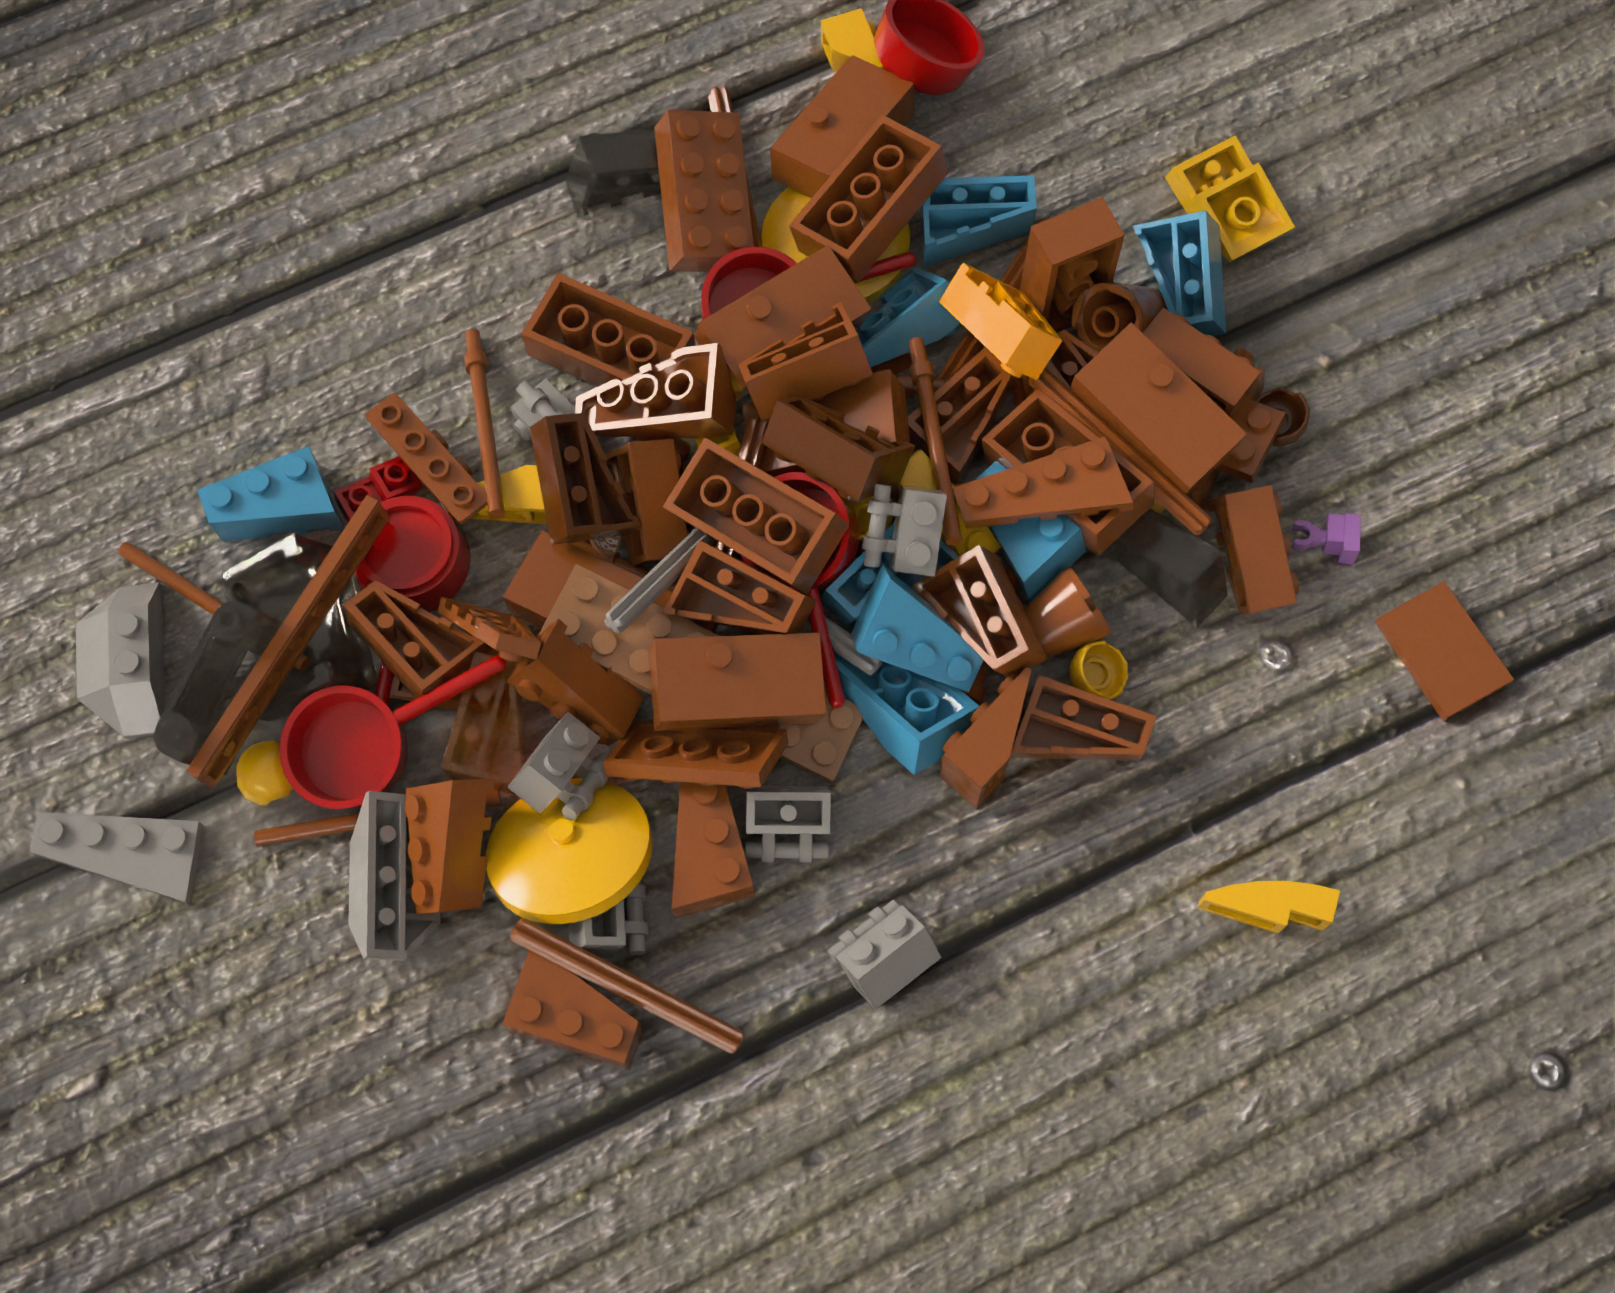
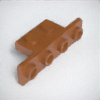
[1191,367,1285,508]
[365,393,488,524]

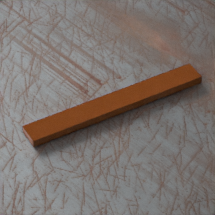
[186,495,390,789]

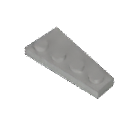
[29,812,204,905]

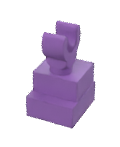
[1292,514,1361,565]

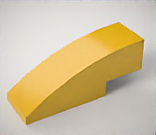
[1197,881,1340,934]

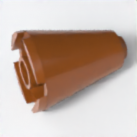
[1072,282,1168,353]
[1024,567,1112,659]

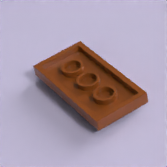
[603,720,788,789]

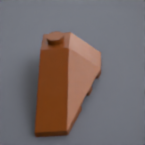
[575,343,736,439]

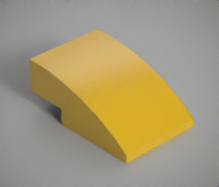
[1165,135,1295,262]

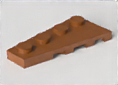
[952,436,1134,529]
[437,597,541,663]

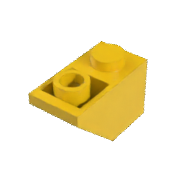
[821,8,887,73]

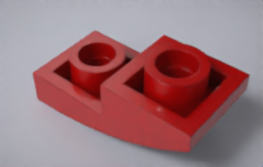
[334,456,422,523]

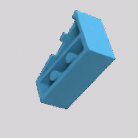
[920,175,1037,268]
[1133,210,1226,336]
[197,446,345,541]
[976,461,1086,603]
[851,563,983,692]

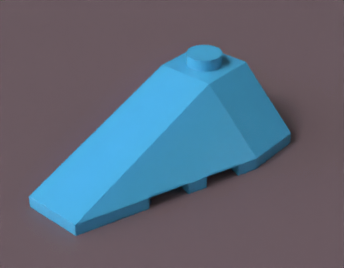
[857,266,961,367]
[833,651,979,775]

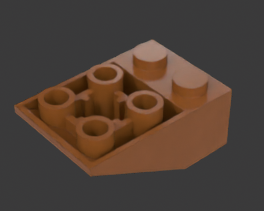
[940,667,1032,809]

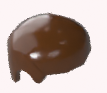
[1255,387,1310,447]

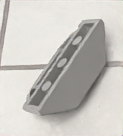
[76,582,166,739]
[348,791,440,961]

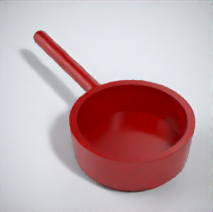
[874,0,985,95]
[701,246,916,320]
[741,472,860,708]
[354,496,470,707]
[279,655,507,809]

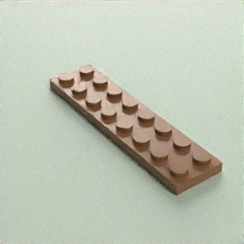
[539,564,863,784]

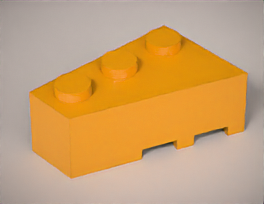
[939,262,1062,380]

